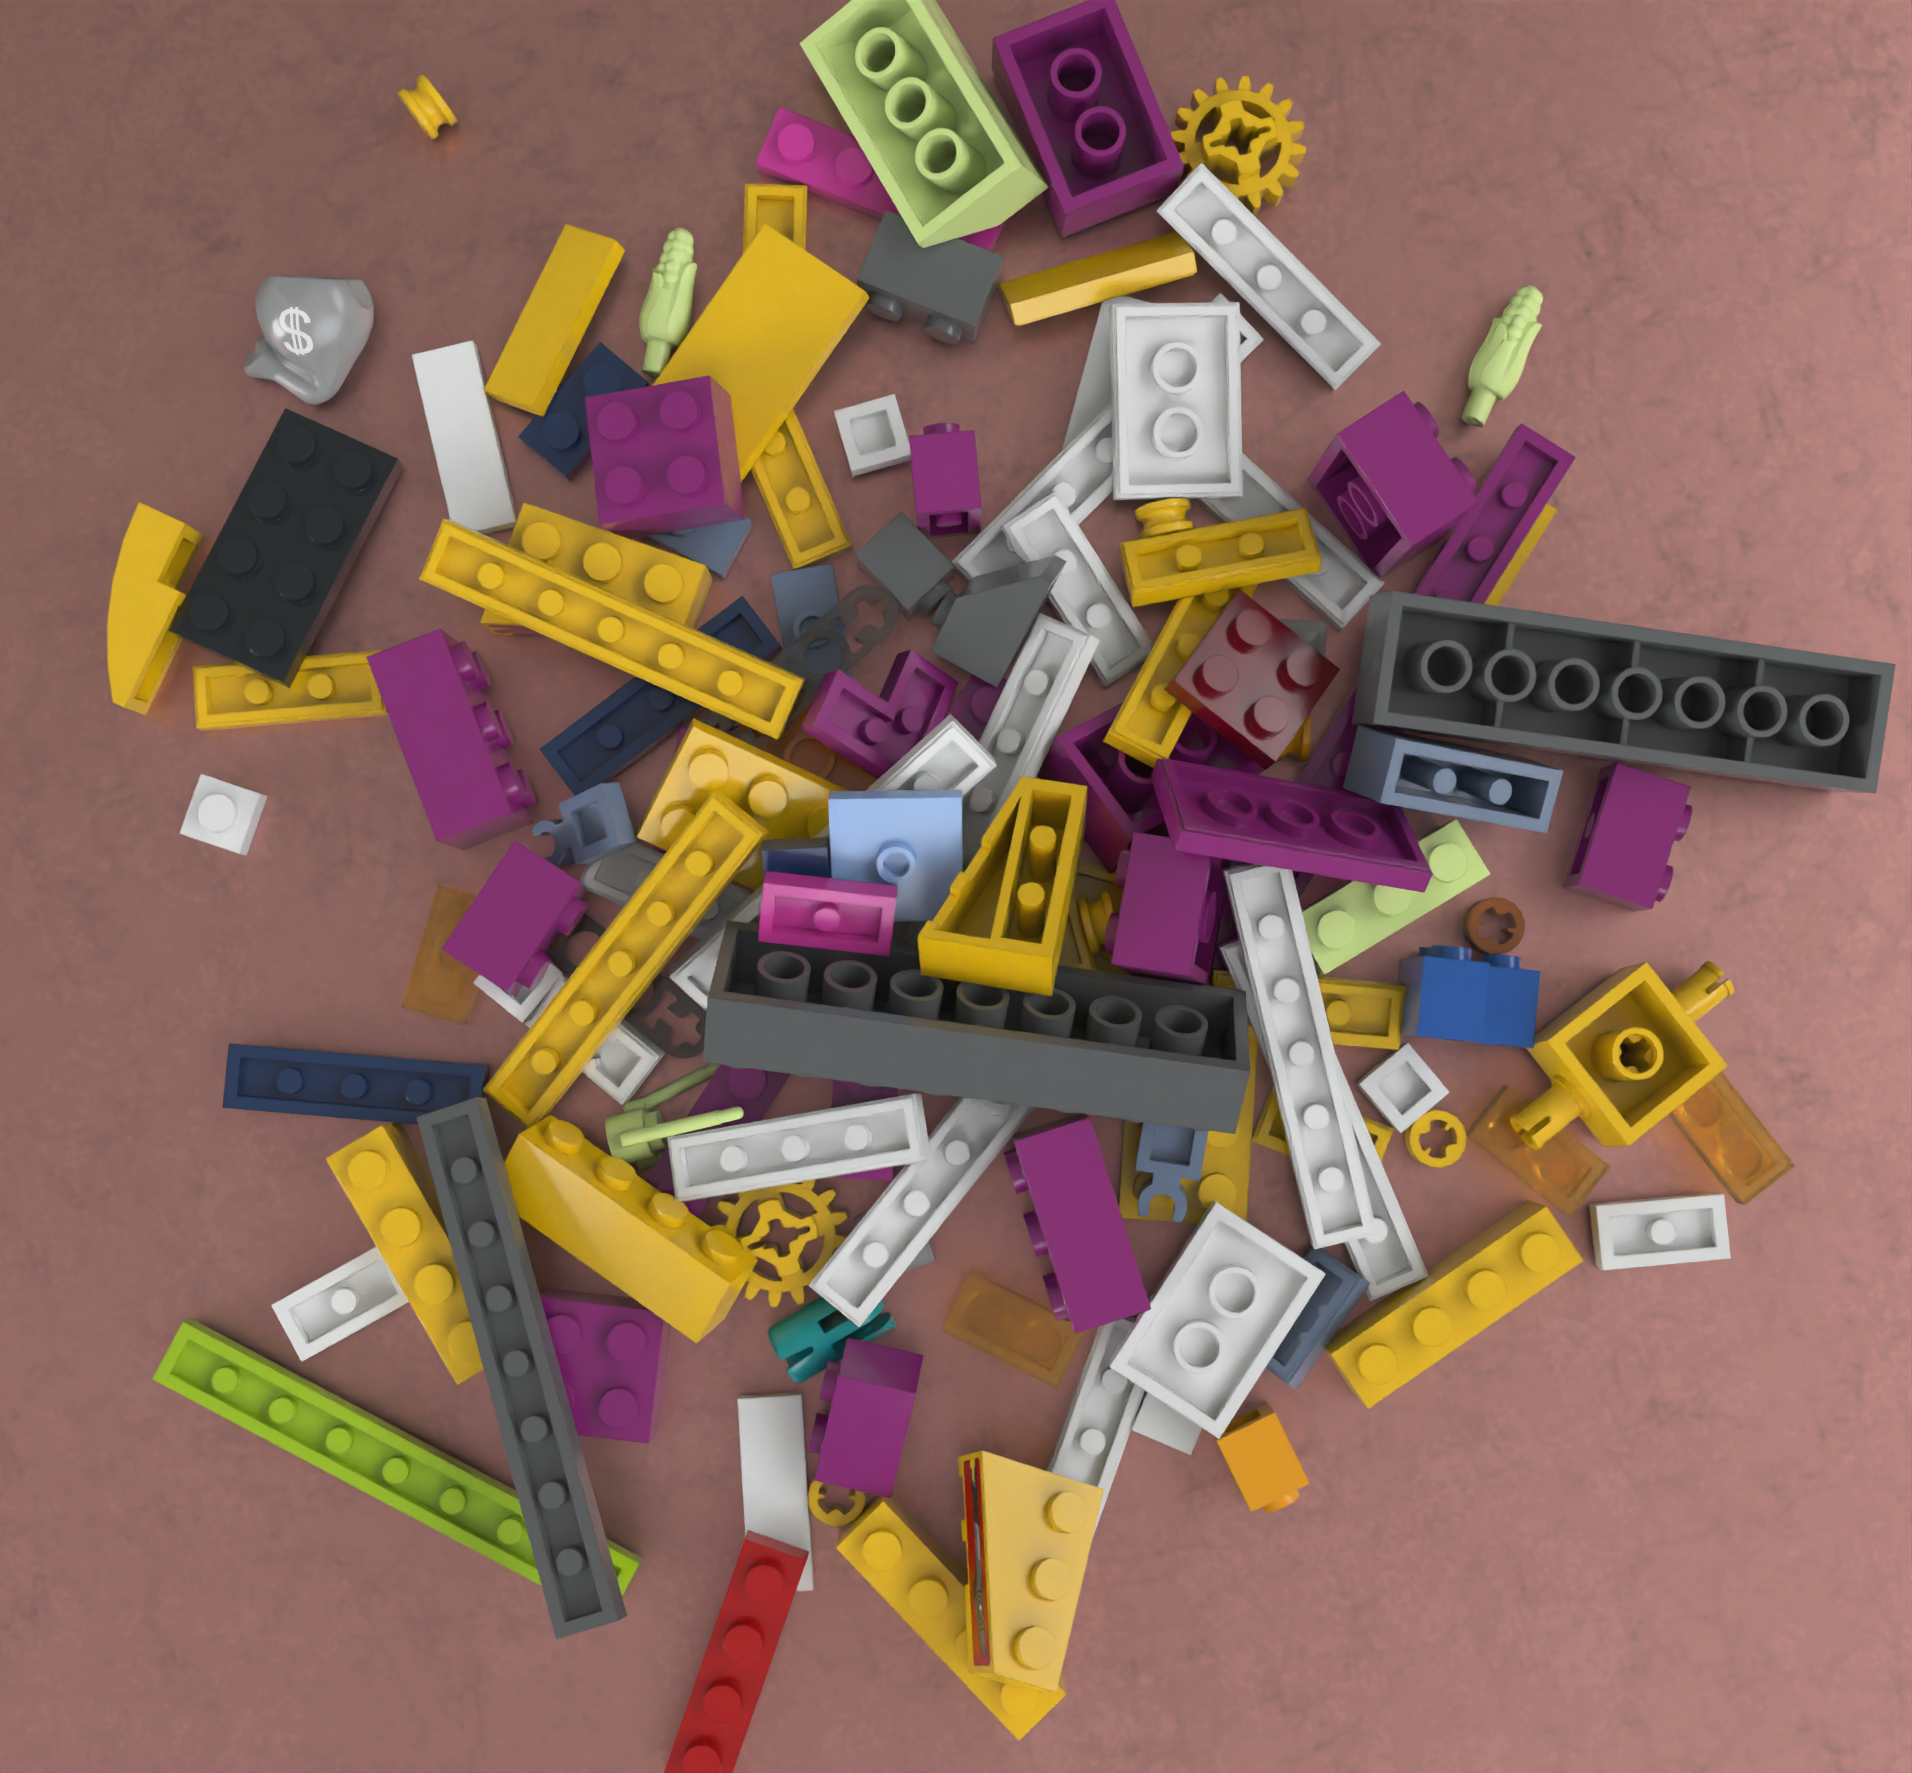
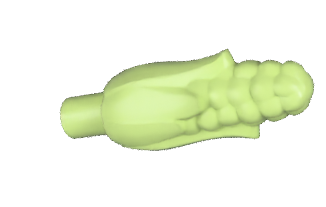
[639,228,697,378]
[1460,285,1543,427]

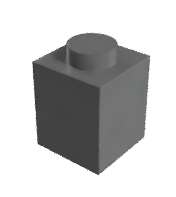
[855,511,954,621]

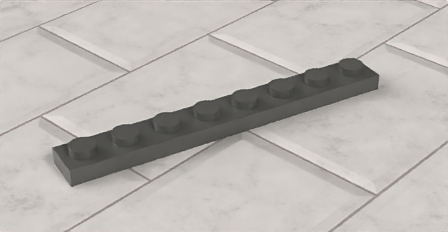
[416,1097,627,1639]

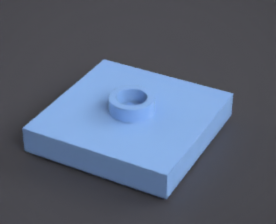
[828,790,963,922]

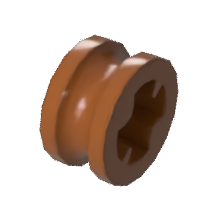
[1461,897,1525,954]

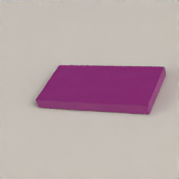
[1151,758,1433,893]

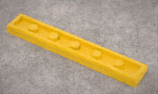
[419,519,805,739]
[483,791,769,1128]

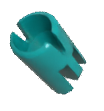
[767,1296,897,1383]

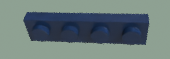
[539,595,783,796]
[222,1043,489,1124]

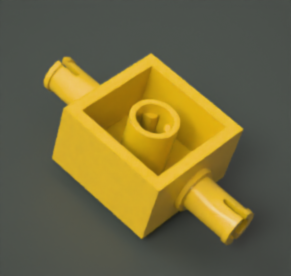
[1510,961,1735,1151]

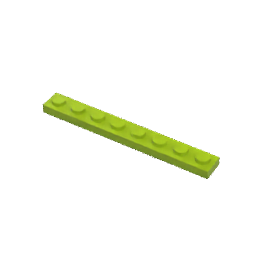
[152,1318,642,1597]

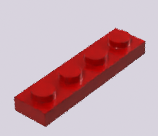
[664,1530,809,1773]

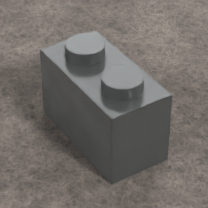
[857,210,1004,344]

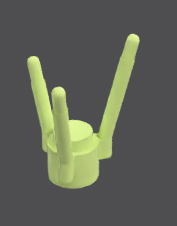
[605,1063,744,1170]

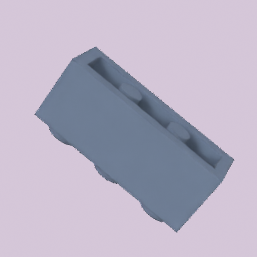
[1343,725,1563,833]

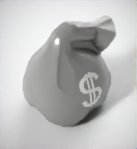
[243,275,374,405]

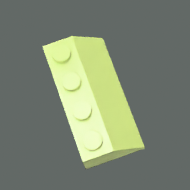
[799,0,1049,248]

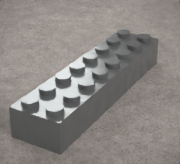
[1352,591,1896,793]
[703,920,1250,1134]

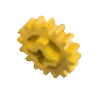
[1171,75,1306,216]
[711,1180,849,1307]

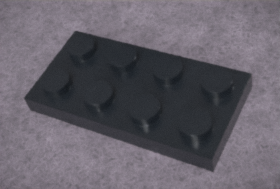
[169,408,403,688]

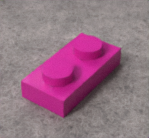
[758,871,897,956]

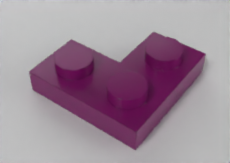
[801,649,959,779]

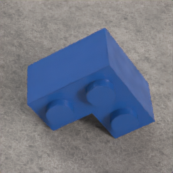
[1397,945,1540,1048]

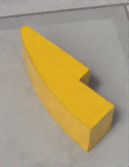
[107,502,205,716]

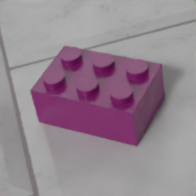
[992,0,1184,238]
[1307,390,1479,579]
[366,628,537,850]
[1003,1113,1151,1334]

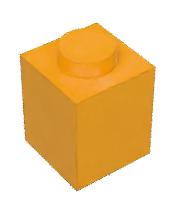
[1212,1402,1310,1513]

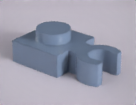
[532,782,638,867]
[1135,1122,1208,1223]

